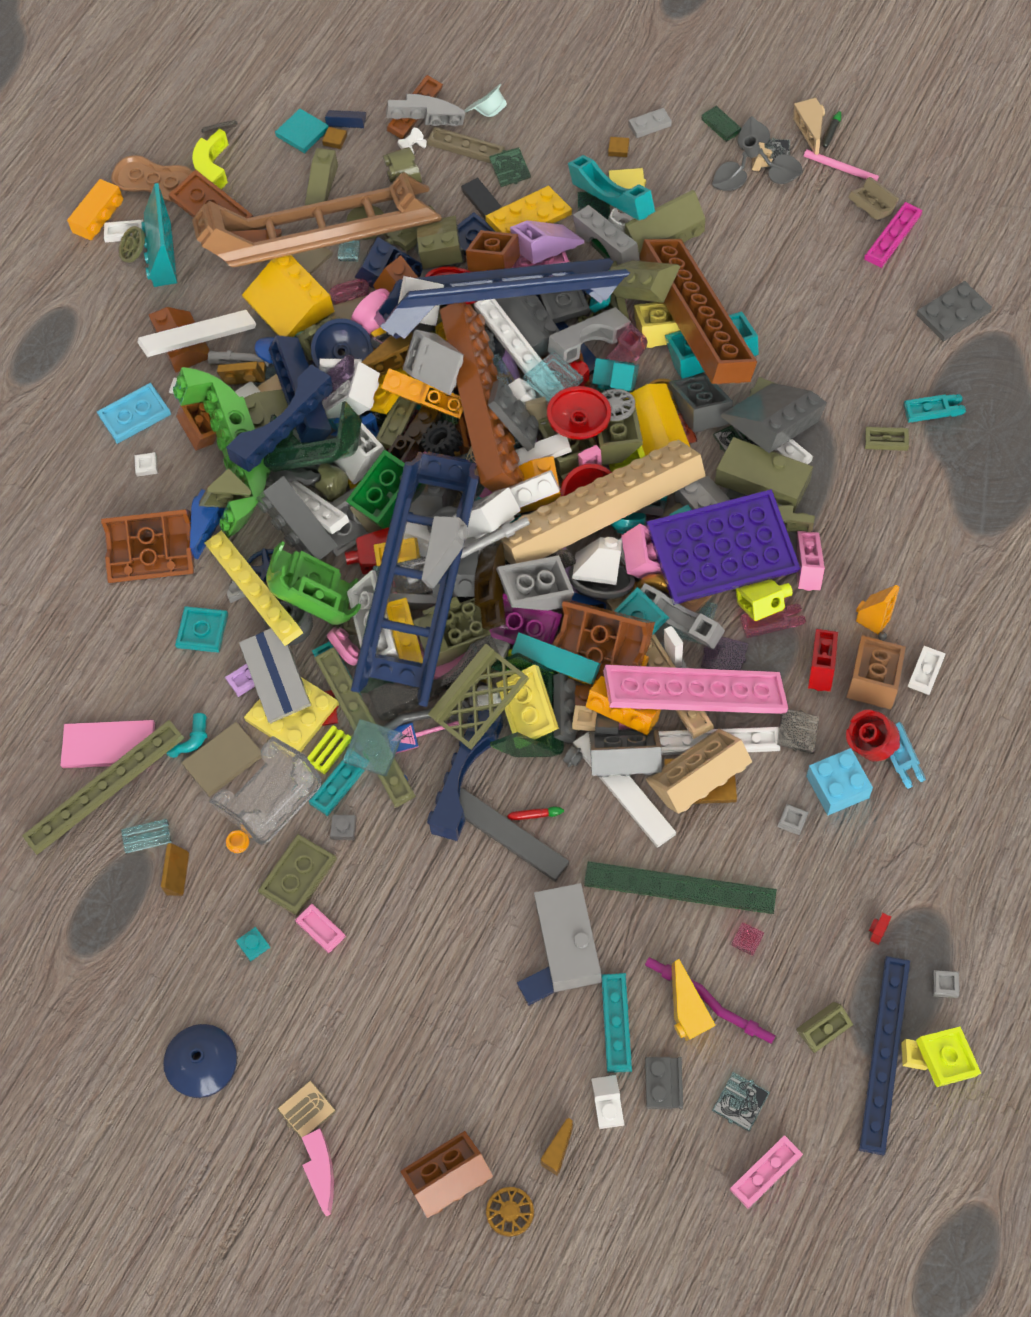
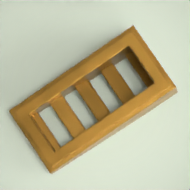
[541,1118,573,1176]

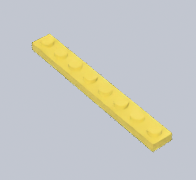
[204,530,303,646]

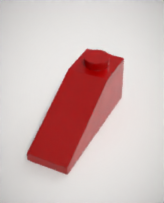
[808,629,838,692]

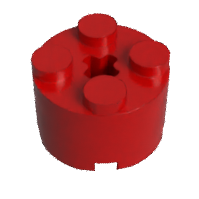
[846,710,900,762]

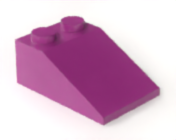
[489,593,562,645]

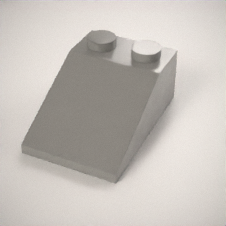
[496,555,574,611]

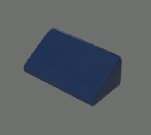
[325,110,366,128]

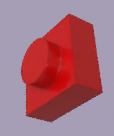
[869,913,891,945]

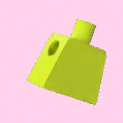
[736,579,793,621]

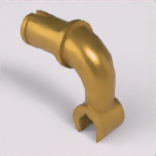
[629,574,670,595]

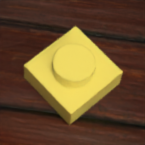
[901,1039,928,1070]

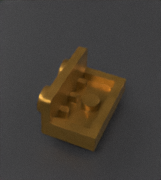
[217,361,266,385]

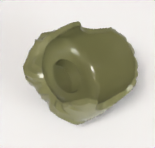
[315,463,348,502]

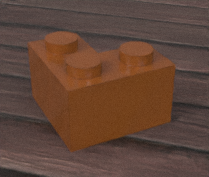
[176,402,217,451]

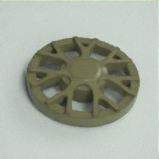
[119,226,145,263]

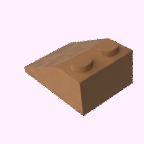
[847,635,906,709]

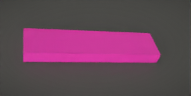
[864,202,923,268]

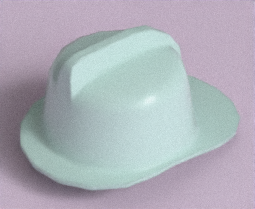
[465,84,507,117]

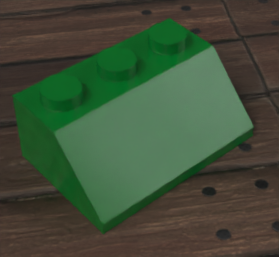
[346,449,422,529]

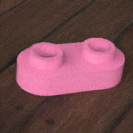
[327,627,360,666]

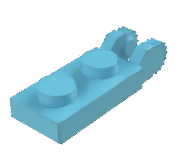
[890,722,926,789]

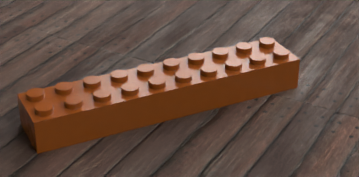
[639,239,757,384]
[440,302,524,493]

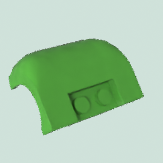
[266,541,361,625]

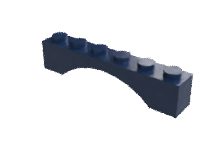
[226,364,333,472]
[427,710,504,841]

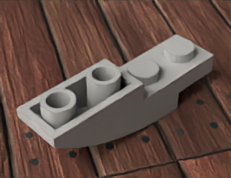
[386,94,465,126]

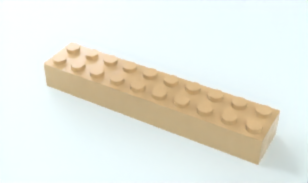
[496,440,706,564]

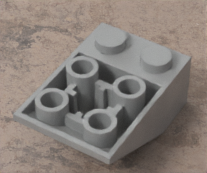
[403,329,464,395]

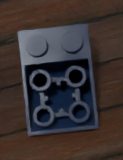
[355,237,423,289]

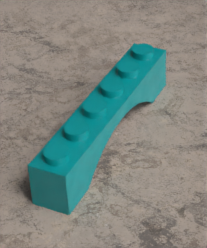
[568,155,655,221]

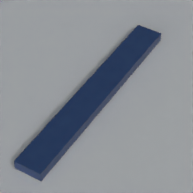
[859,956,910,1156]

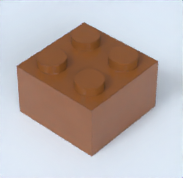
[466,230,520,272]

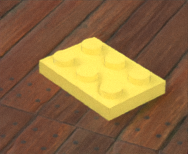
[496,665,559,746]

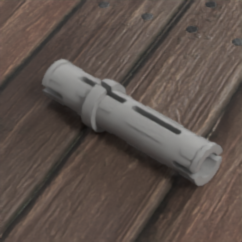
[208,350,271,368]

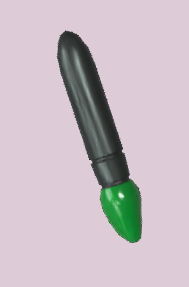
[823,111,842,148]

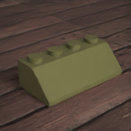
[625,190,705,257]

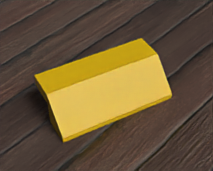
[625,383,690,456]

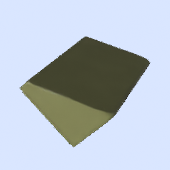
[796,1002,853,1053]

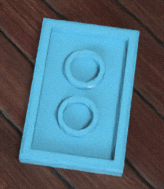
[97,383,171,444]

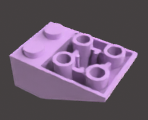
[510,220,584,264]

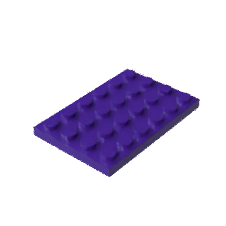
[646,489,801,605]

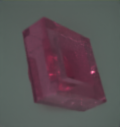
[731,922,764,956]

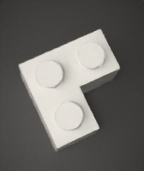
[453,487,521,539]

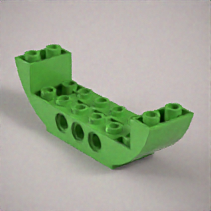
[173,367,270,538]

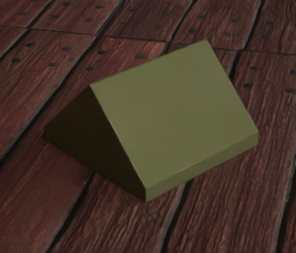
[199,468,251,508]

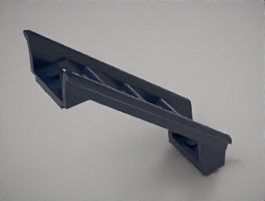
[374,258,630,339]
[351,452,479,707]

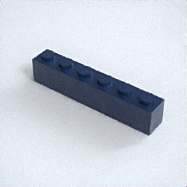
[268,335,332,444]

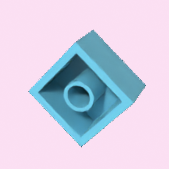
[806,748,873,816]

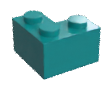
[592,358,639,393]

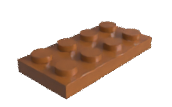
[169,169,253,218]

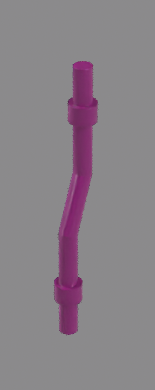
[645,957,776,1044]

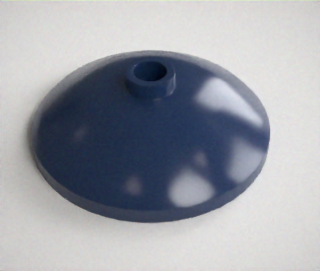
[311,319,373,379]
[163,1024,237,1098]

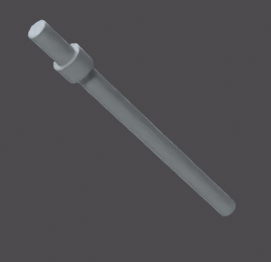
[407,517,530,584]

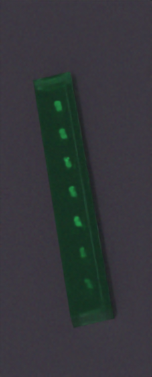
[584,861,777,914]

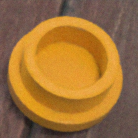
[226,830,249,853]

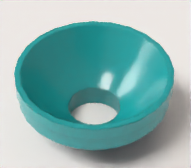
[610,512,646,534]

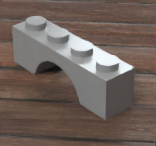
[573,205,640,265]
[548,307,631,366]
[641,583,725,650]

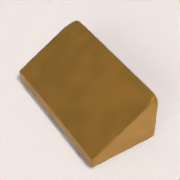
[161,843,189,896]

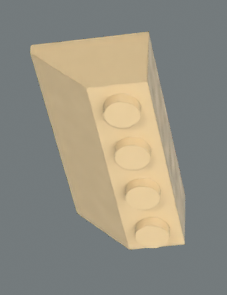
[646,729,752,814]

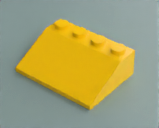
[242,255,335,337]

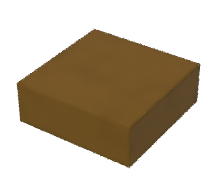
[322,127,347,149]
[608,137,629,157]

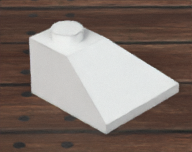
[572,537,622,585]

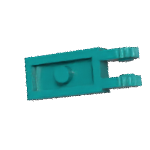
[903,394,966,423]

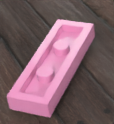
[730,1135,803,1209]

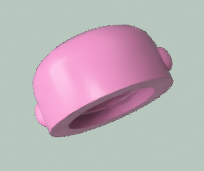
[351,289,390,338]

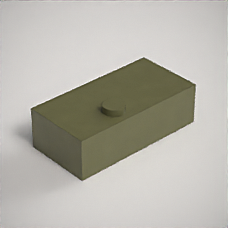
[715,437,813,513]

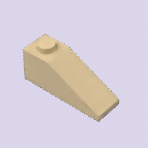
[793,98,825,155]

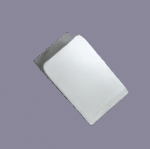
[591,1075,624,1129]

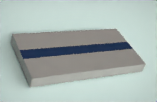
[239,628,311,724]

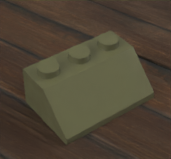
[611,260,680,303]
[596,399,643,465]

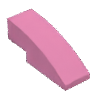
[302,1129,334,1216]

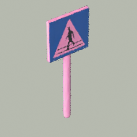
[388,720,464,754]

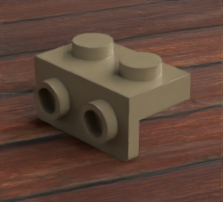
[848,177,899,220]

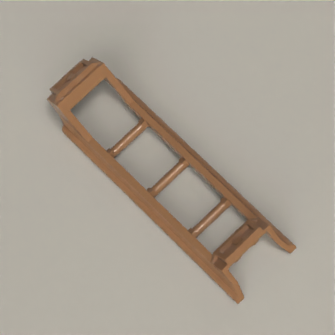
[192,172,442,268]

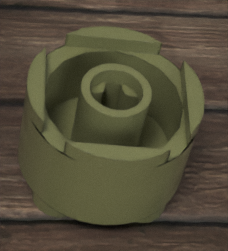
[383,147,422,184]

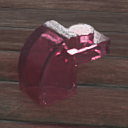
[605,324,648,363]

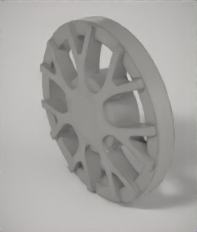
[602,389,635,421]

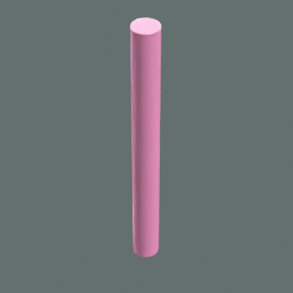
[804,149,879,181]

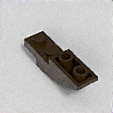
[388,406,442,463]
[474,542,506,630]

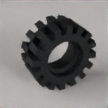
[421,420,463,457]

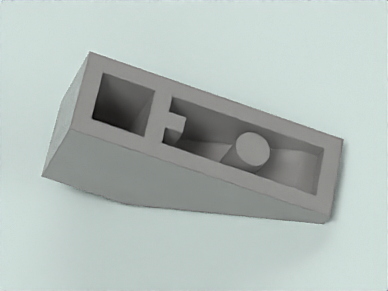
[422,516,468,588]

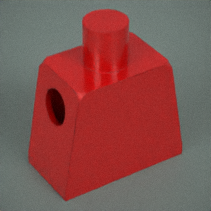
[345,528,389,575]

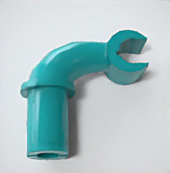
[166,713,208,758]

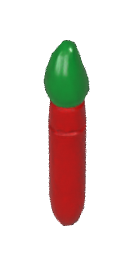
[507,806,564,820]

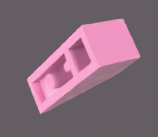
[797,531,825,591]

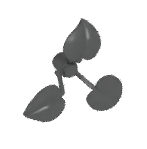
[712,116,803,191]

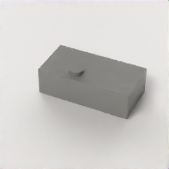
[534,883,602,992]

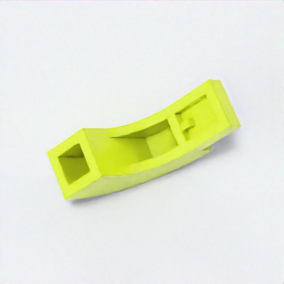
[192,129,229,189]

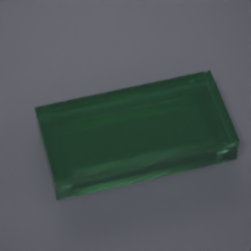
[701,106,741,142]

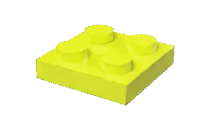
[916,1027,981,1087]

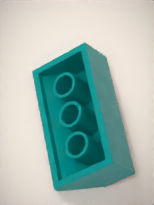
[665,311,759,379]

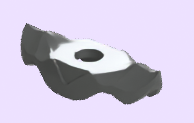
[265,456,321,488]

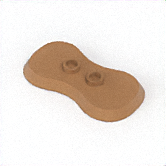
[111,155,193,202]

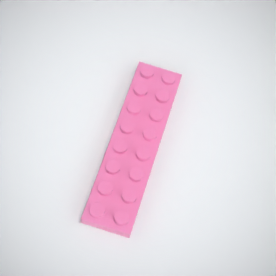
[603,665,788,714]

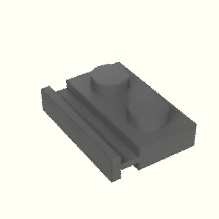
[645,1057,683,1109]

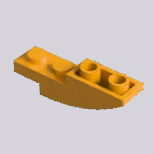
[381,369,463,419]

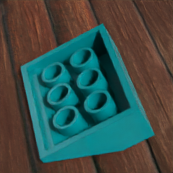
[141,183,177,287]

